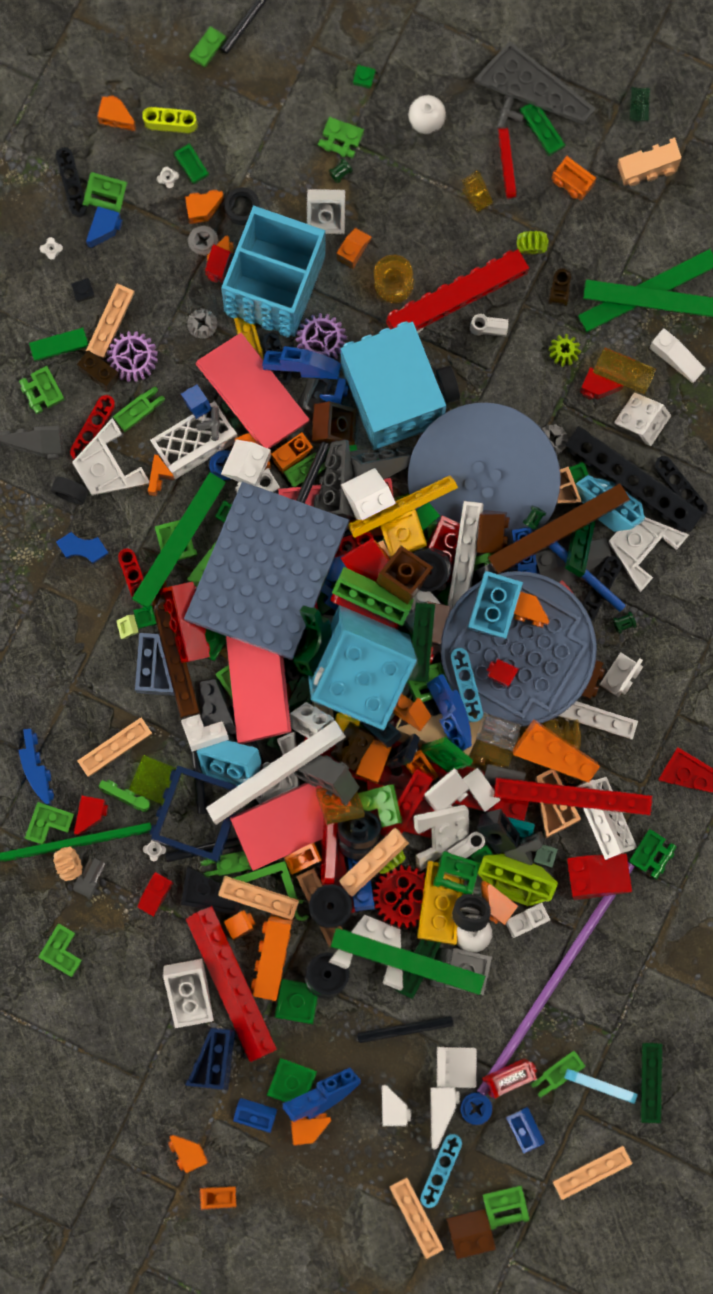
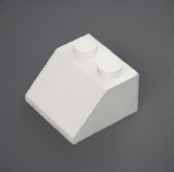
[307,189,345,234]
[221,440,271,487]
[341,468,396,520]
[424,768,469,811]
[382,1085,411,1126]

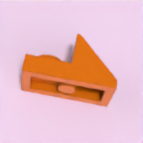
[148,454,175,496]
[392,693,431,731]
[284,842,321,875]
[200,1187,236,1209]

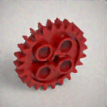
[373,865,425,929]

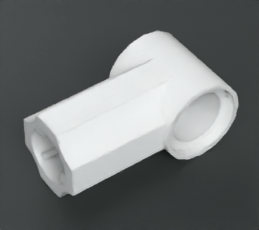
[470,314,508,337]
[447,832,485,858]

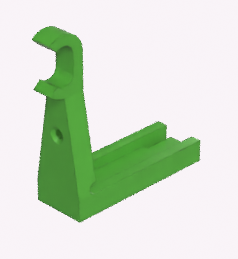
[234,861,309,921]

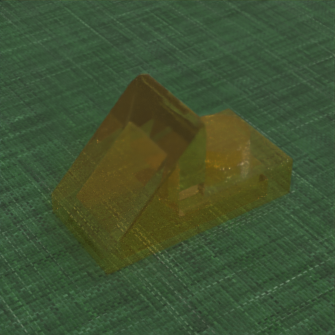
[461,170,493,212]

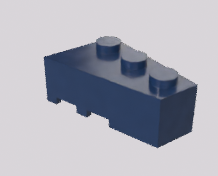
[185,1028,235,1090]

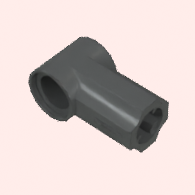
[73,856,106,898]

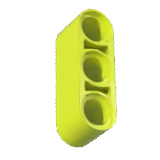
[142,107,197,133]

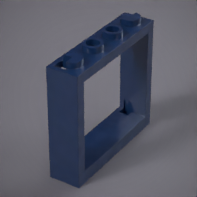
[150,765,238,863]

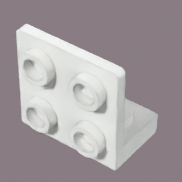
[615,393,671,446]
[599,652,643,698]
[437,1047,476,1088]

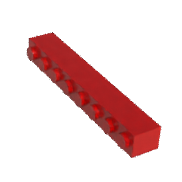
[386,249,529,331]
[186,906,277,1062]

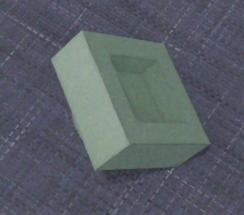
[533,845,558,868]

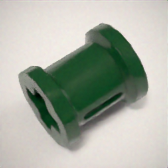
[328,159,353,183]
[523,505,547,530]
[612,611,637,634]

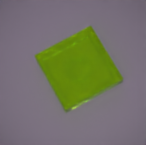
[129,755,176,805]

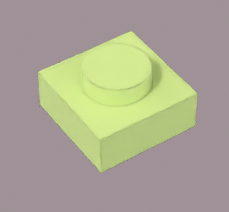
[117,615,139,639]

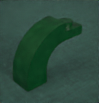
[293,605,332,677]

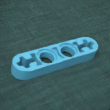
[451,648,483,722]
[564,1069,638,1104]
[420,1134,462,1208]

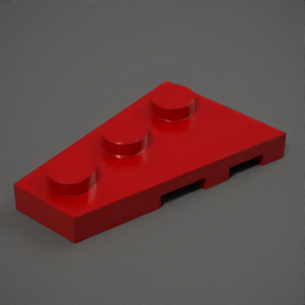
[657,747,713,793]

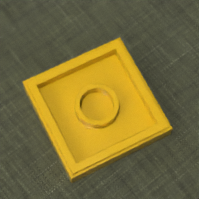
[380,509,427,558]

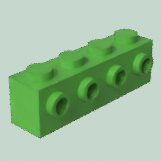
[332,567,414,625]

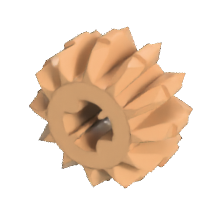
[53,847,83,881]

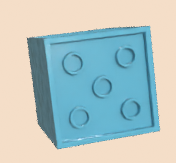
[221,205,326,337]
[341,321,446,451]
[308,605,417,730]

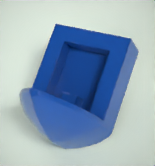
[319,378,349,404]

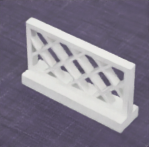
[150,401,238,479]
[577,777,637,860]

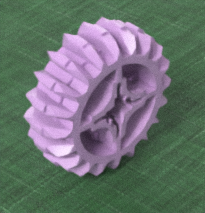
[296,313,347,359]
[107,331,158,382]

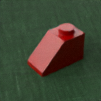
[205,244,232,283]
[580,367,625,400]
[486,659,519,688]
[74,796,108,836]
[137,872,174,917]

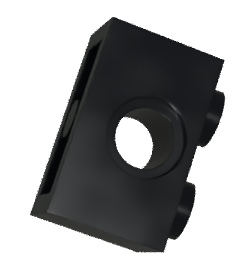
[478,809,520,854]

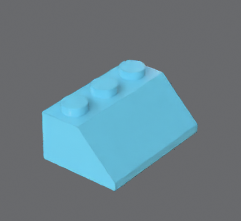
[467,571,523,639]
[197,740,261,786]

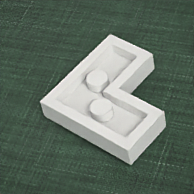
[181,714,229,751]

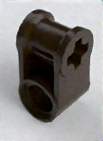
[548,268,571,307]

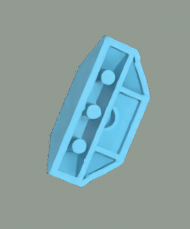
[575,475,645,532]

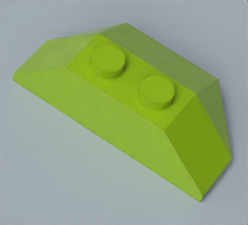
[478,854,558,906]

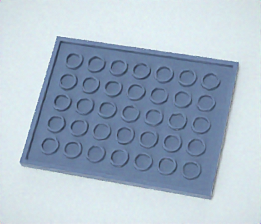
[184,481,349,660]

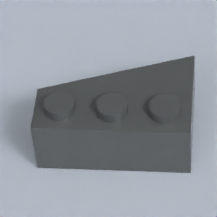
[293,755,359,806]

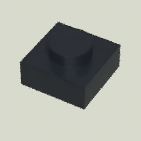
[71,278,95,303]

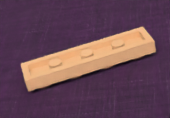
[86,284,135,359]
[77,718,152,777]
[339,828,409,896]
[218,876,299,920]
[553,1146,632,1200]
[390,1178,444,1259]

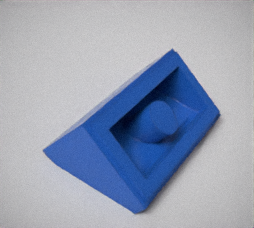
[233,1098,277,1133]
[506,1107,545,1153]

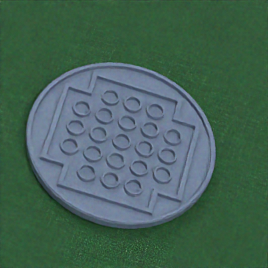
[408,402,561,556]
[441,571,597,727]

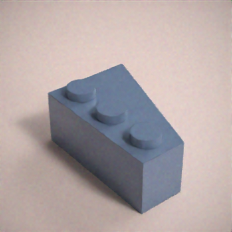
[135,633,175,696]

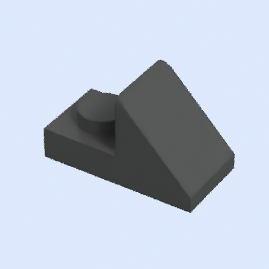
[504,831,545,865]

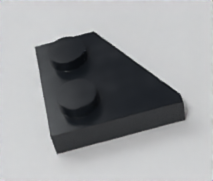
[385,733,420,769]

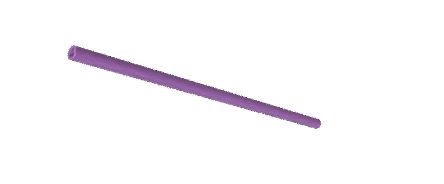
[477,862,634,1096]

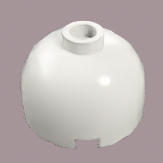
[409,95,446,134]
[456,914,492,953]

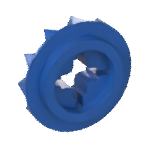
[209,450,231,480]
[461,1093,492,1125]

